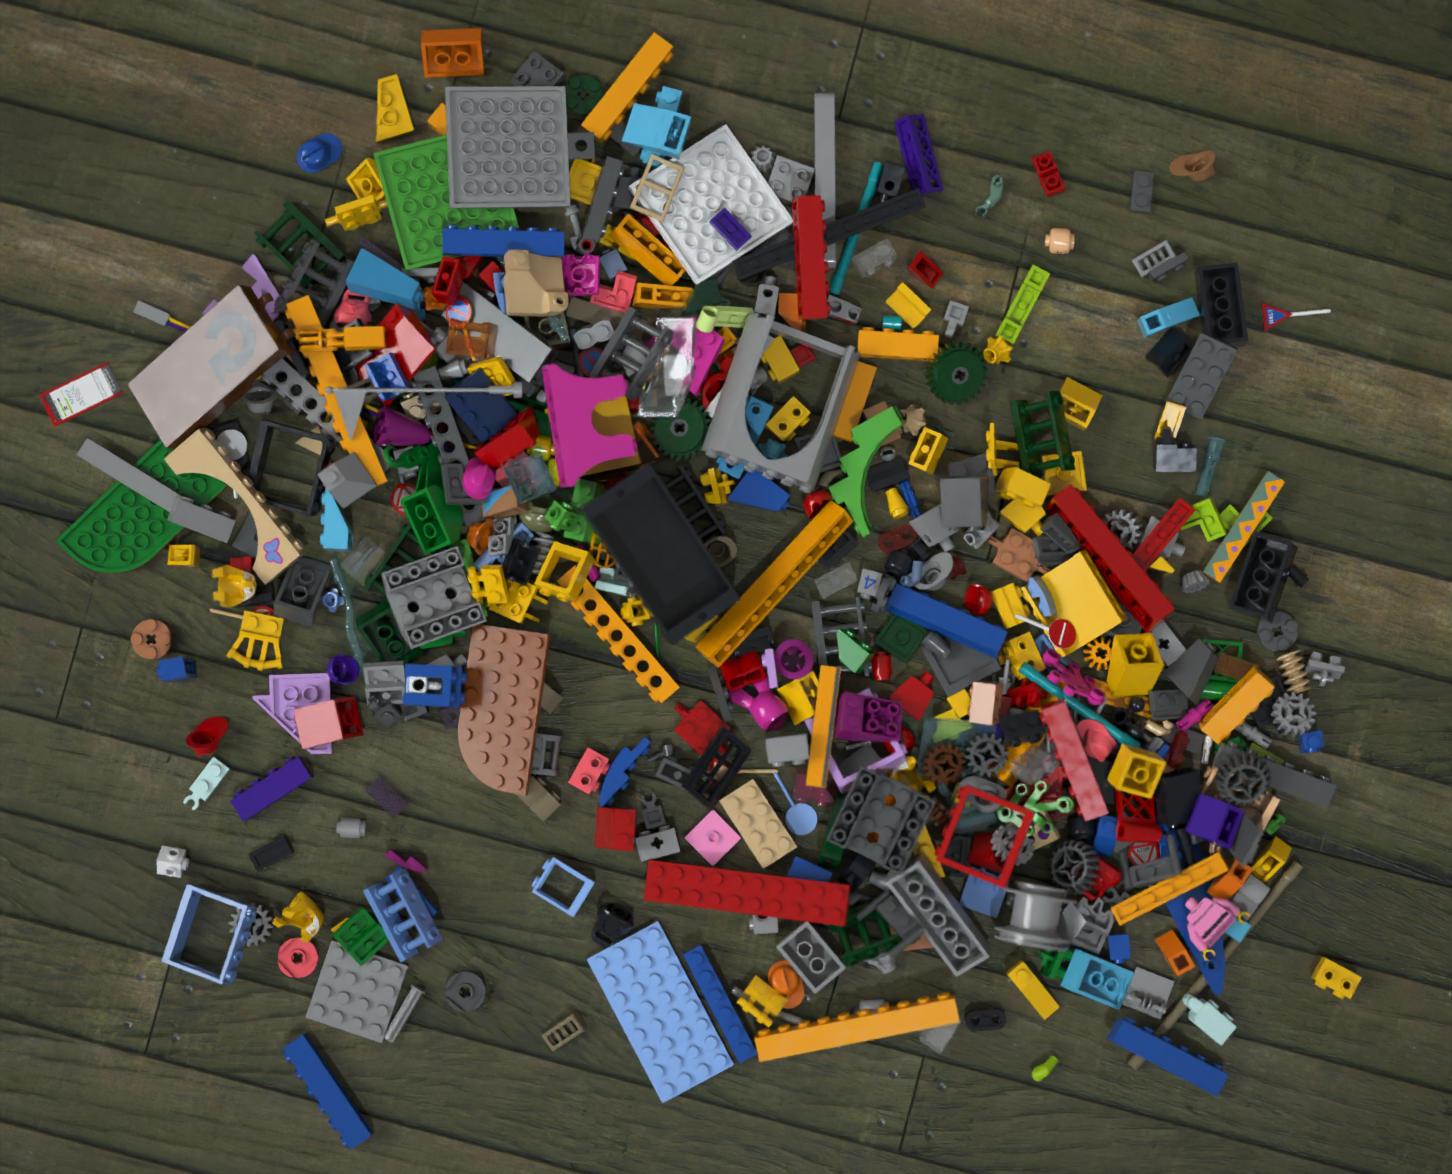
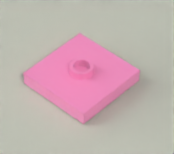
[685,810,741,866]

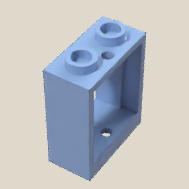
[531,856,595,917]

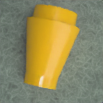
[885,488,909,519]

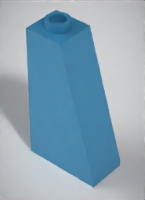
[346,248,423,310]

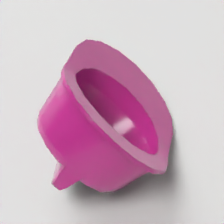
[462,457,496,500]

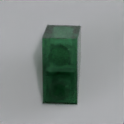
[681,278,723,318]

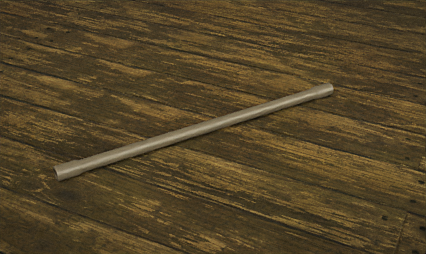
[1128,861,1303,1071]

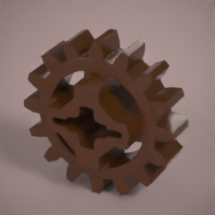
[921,741,966,786]
[922,792,952,827]

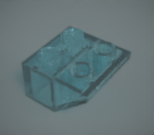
[503,452,557,505]

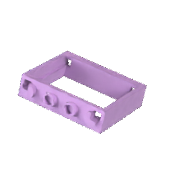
[804,688,908,794]

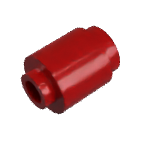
[871,651,893,681]

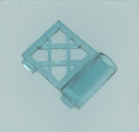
[937,767,997,836]

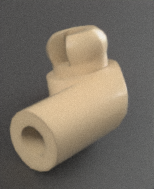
[1144,719,1173,736]

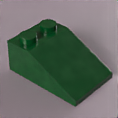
[355,599,423,665]

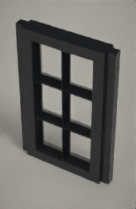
[681,726,751,811]

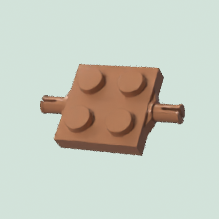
[987,528,1051,583]

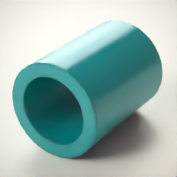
[882,315,901,330]

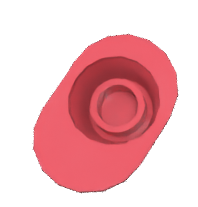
[1077,719,1117,762]

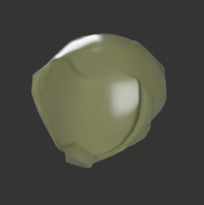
[518,489,557,533]

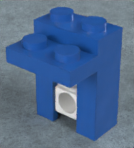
[403,664,467,708]

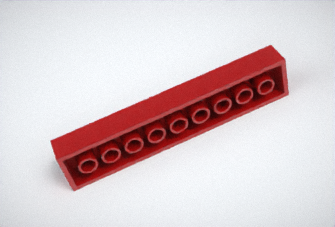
[644,860,852,926]

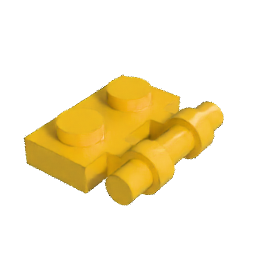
[467,565,510,604]
[737,976,788,1027]

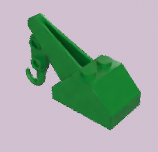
[384,442,463,555]

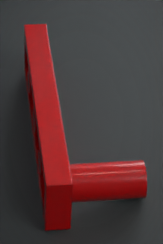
[1133,498,1195,570]

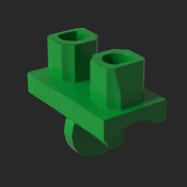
[1038,948,1074,979]

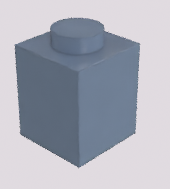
[600,249,628,282]

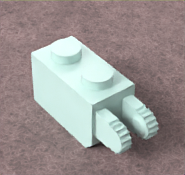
[1182,993,1236,1046]

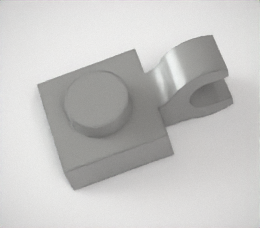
[943,300,969,339]

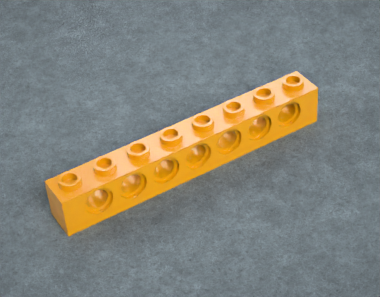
[557,566,680,703]

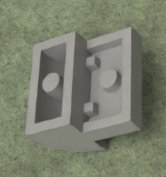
[363,661,406,706]

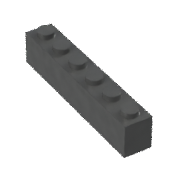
[1212,741,1337,808]

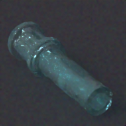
[1195,436,1227,498]

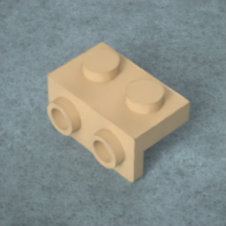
[400,384,442,421]

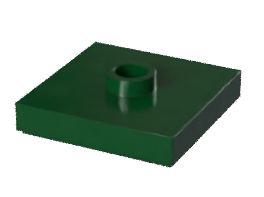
[874,614,930,665]

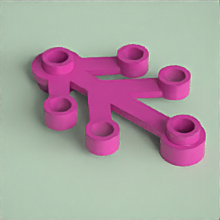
[1042,649,1106,705]

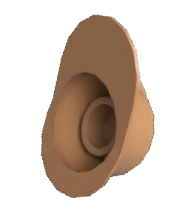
[1169,151,1216,182]

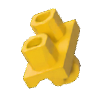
[700,468,735,505]

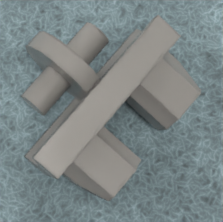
[963,511,1001,549]
[1304,652,1345,687]

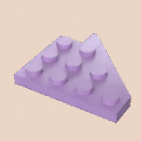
[253,673,333,754]

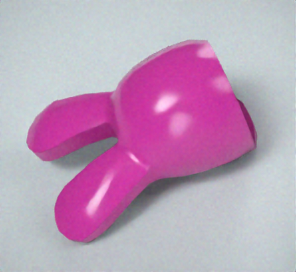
[728,676,789,731]

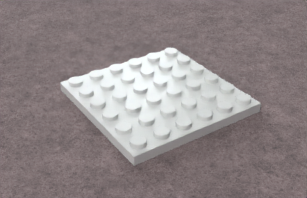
[628,124,793,286]

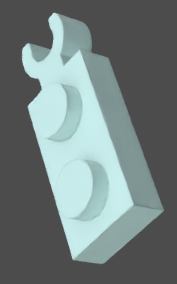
[183,757,230,810]

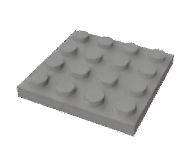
[305,940,409,1043]

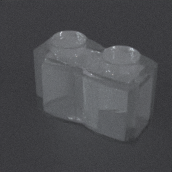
[1010,746,1057,785]

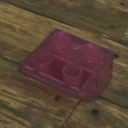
[792,773,834,806]

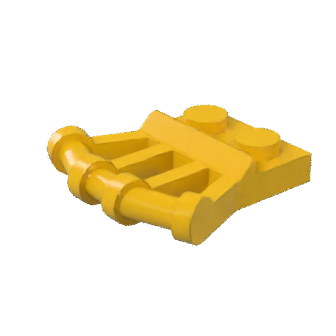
[226,610,285,671]

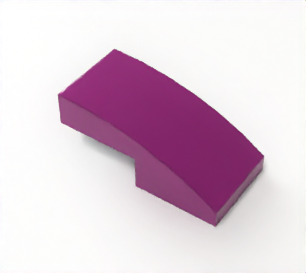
[385,849,428,872]

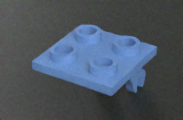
[959,867,1010,918]

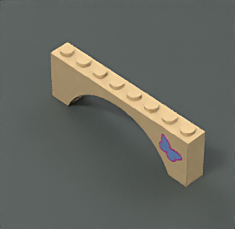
[164,427,306,584]

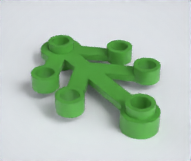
[997,781,1075,836]

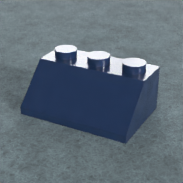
[444,367,518,443]

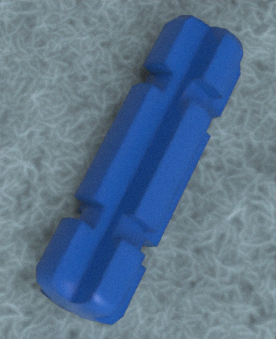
[899,480,922,519]

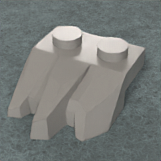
[1071,897,1114,956]

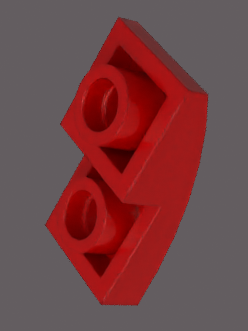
[1031,151,1065,198]

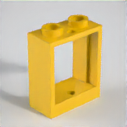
[534,541,595,602]

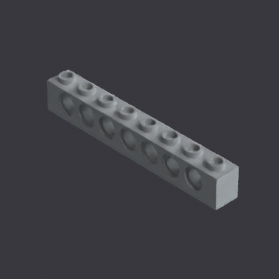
[261,359,394,474]

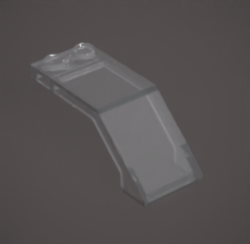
[639,318,696,417]

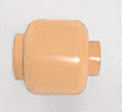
[1045,228,1074,254]

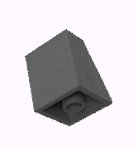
[940,475,989,531]

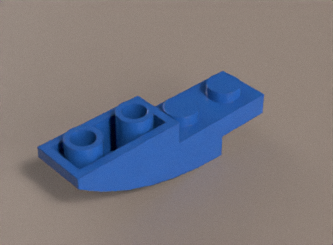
[599,737,651,807]

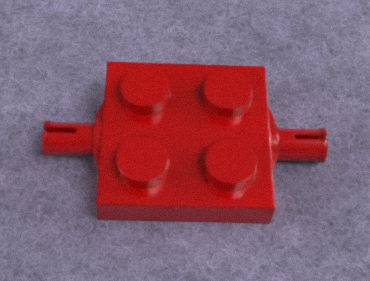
[674,701,730,756]

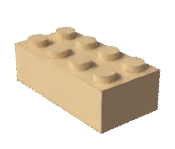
[719,779,797,869]

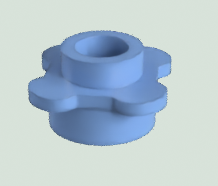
[322,588,345,612]

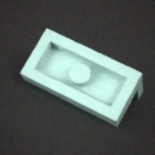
[595,568,636,597]

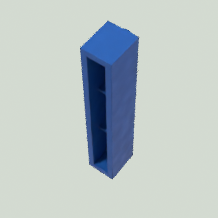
[442,225,564,258]
[886,584,1008,659]
[683,944,758,1063]
[1107,1016,1228,1096]
[282,1033,374,1150]

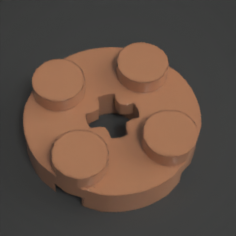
[130,619,172,660]

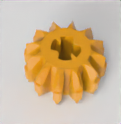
[1083,636,1112,671]

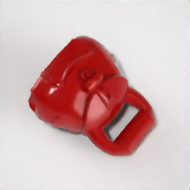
[1081,854,1122,902]

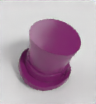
[774,639,814,679]

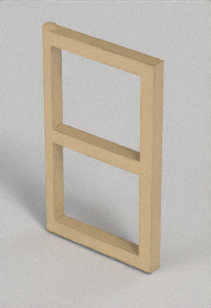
[630,154,685,222]

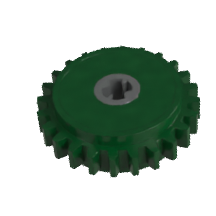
[925,341,988,405]
[650,397,711,461]

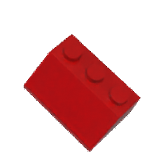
[475,406,540,470]

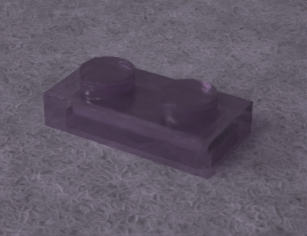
[365,776,409,818]

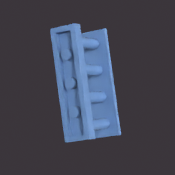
[363,868,443,962]

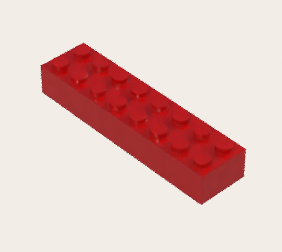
[1045,484,1175,634]

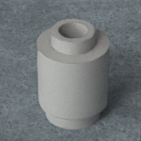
[336,817,366,838]

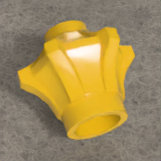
[983,335,1013,364]

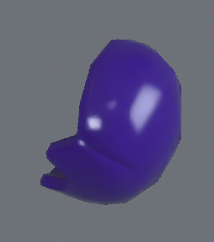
[327,654,359,685]

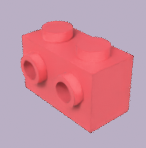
[568,747,611,794]

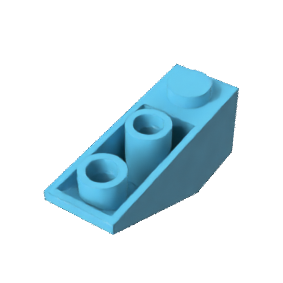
[1137,297,1200,339]

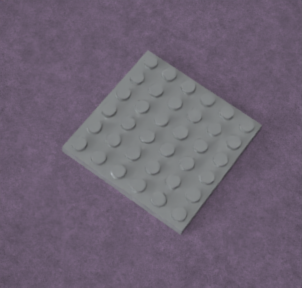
[445,86,570,209]

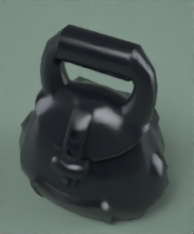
[591,902,634,949]

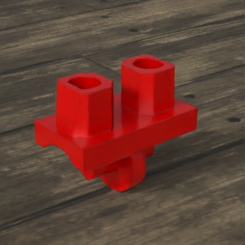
[1007,678,1048,710]

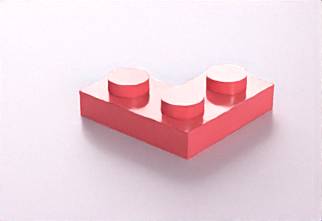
[590,271,637,313]

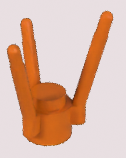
[632,421,659,463]

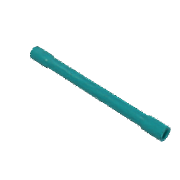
[829,162,885,296]
[1018,662,1141,748]

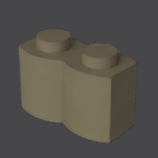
[516,776,561,822]

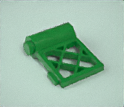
[1200,639,1243,701]

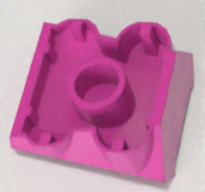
[561,254,600,296]

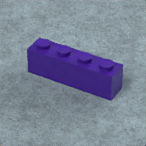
[230,756,314,822]

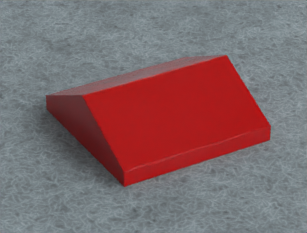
[968,833,1006,874]

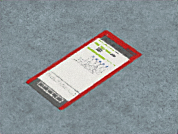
[39,362,122,426]

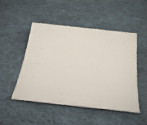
[1057,903,1086,948]

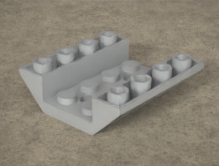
[382,546,487,649]

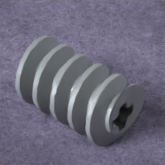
[531,532,559,575]

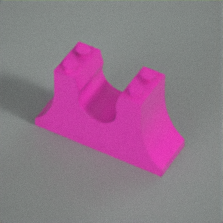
[541,364,637,488]

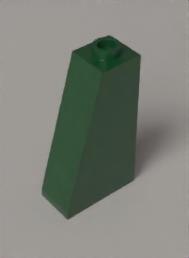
[817,788,850,870]

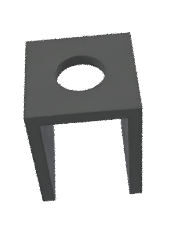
[567,132,595,166]

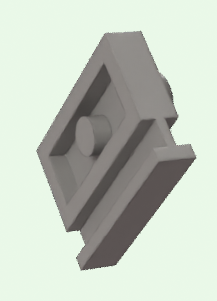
[402,268,439,284]

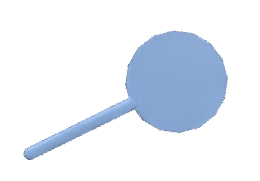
[773,773,817,835]

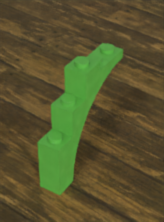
[828,406,906,537]

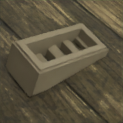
[541,1011,588,1052]

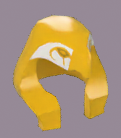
[212,565,257,608]
[888,755,936,801]
[272,892,324,942]

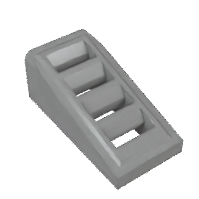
[1132,240,1177,277]

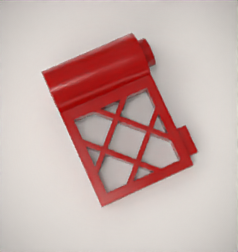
[1114,787,1162,844]

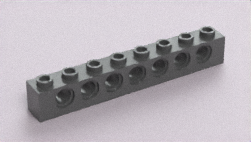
[411,366,487,526]

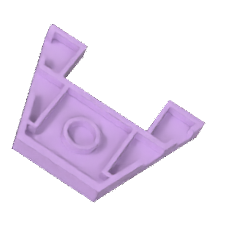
[203,254,286,322]

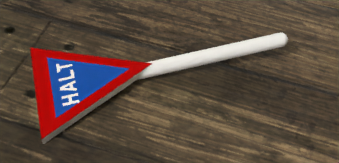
[1261,302,1331,332]

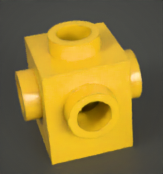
[620,597,650,626]

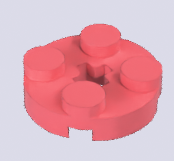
[278,937,319,978]

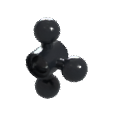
[1111,696,1145,739]

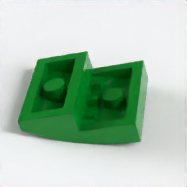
[331,907,389,966]

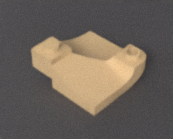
[503,250,568,316]

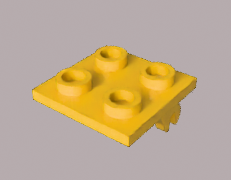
[986,423,1020,476]
[489,578,549,624]

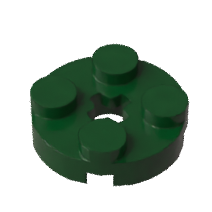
[565,75,603,116]

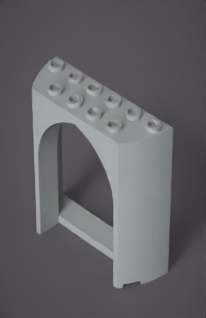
[701,314,860,494]

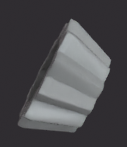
[750,144,776,173]
[1182,570,1210,593]

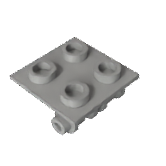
[768,155,815,202]
[1122,967,1174,1019]

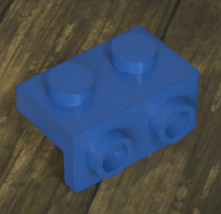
[365,352,410,401]

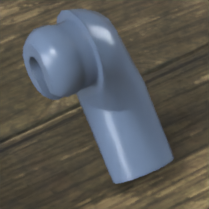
[900,561,923,588]

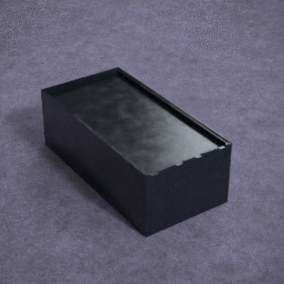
[578,463,741,645]

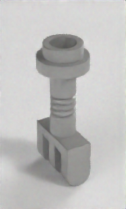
[564,205,585,251]

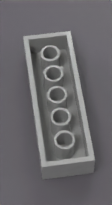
[886,853,991,977]

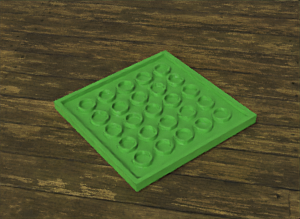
[373,135,520,271]

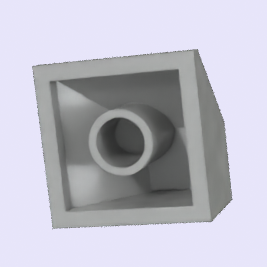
[317,452,377,509]

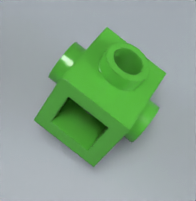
[544,500,581,532]

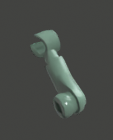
[975,175,1003,218]

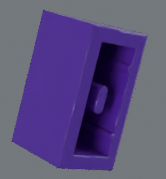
[1185,794,1244,849]

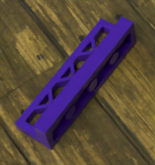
[894,114,944,196]

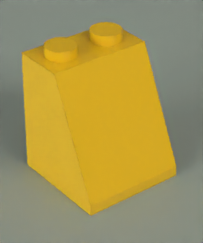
[1107,633,1164,697]

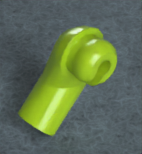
[1031,1055,1059,1081]

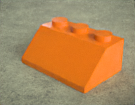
[421,28,484,78]

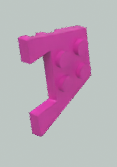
[644,313,725,396]

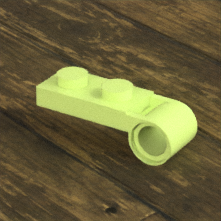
[696,306,754,333]

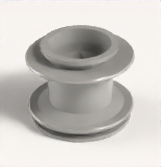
[994,880,1078,951]

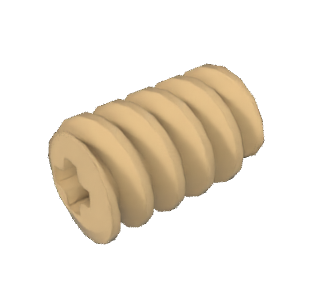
[1276,650,1312,693]

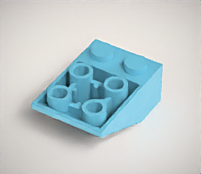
[622,103,691,160]
[320,488,354,552]

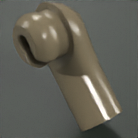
[818,469,844,491]

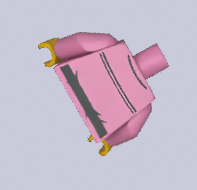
[1185,897,1250,961]

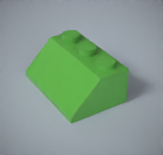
[563,479,605,548]

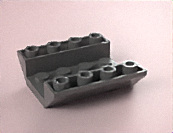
[826,766,936,876]

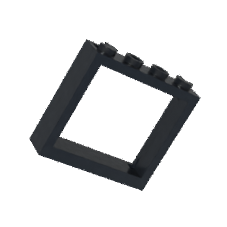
[248,420,336,516]

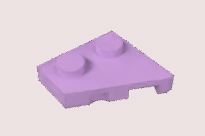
[761,649,778,688]

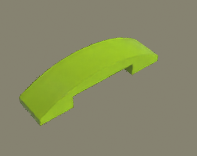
[995,265,1050,345]

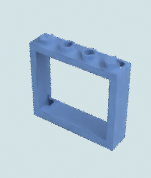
[162,884,257,985]

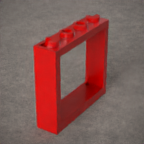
[934,784,1036,889]

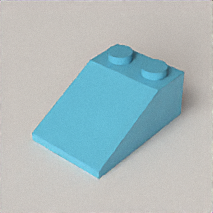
[1060,948,1134,1010]

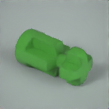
[1264,812,1286,836]

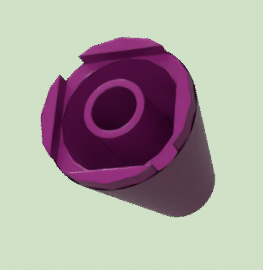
[373,406,431,446]

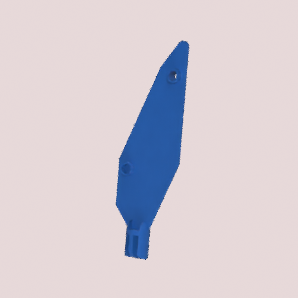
[1155,815,1225,995]

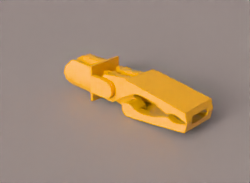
[299,326,386,352]

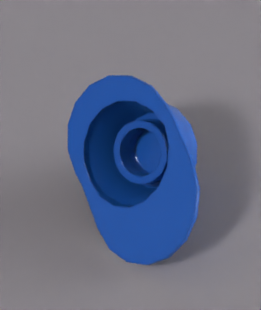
[297,133,342,173]

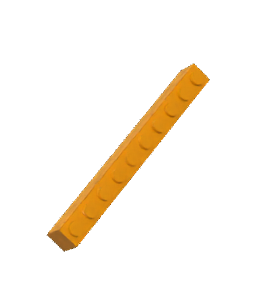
[285,295,388,489]
[695,500,853,668]
[754,992,960,1062]

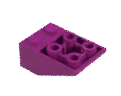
[834,692,902,742]

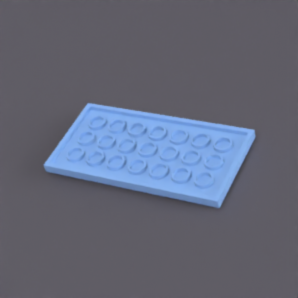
[587,921,734,1103]

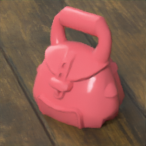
[333,289,372,328]

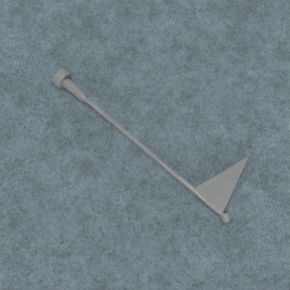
[325,382,522,440]

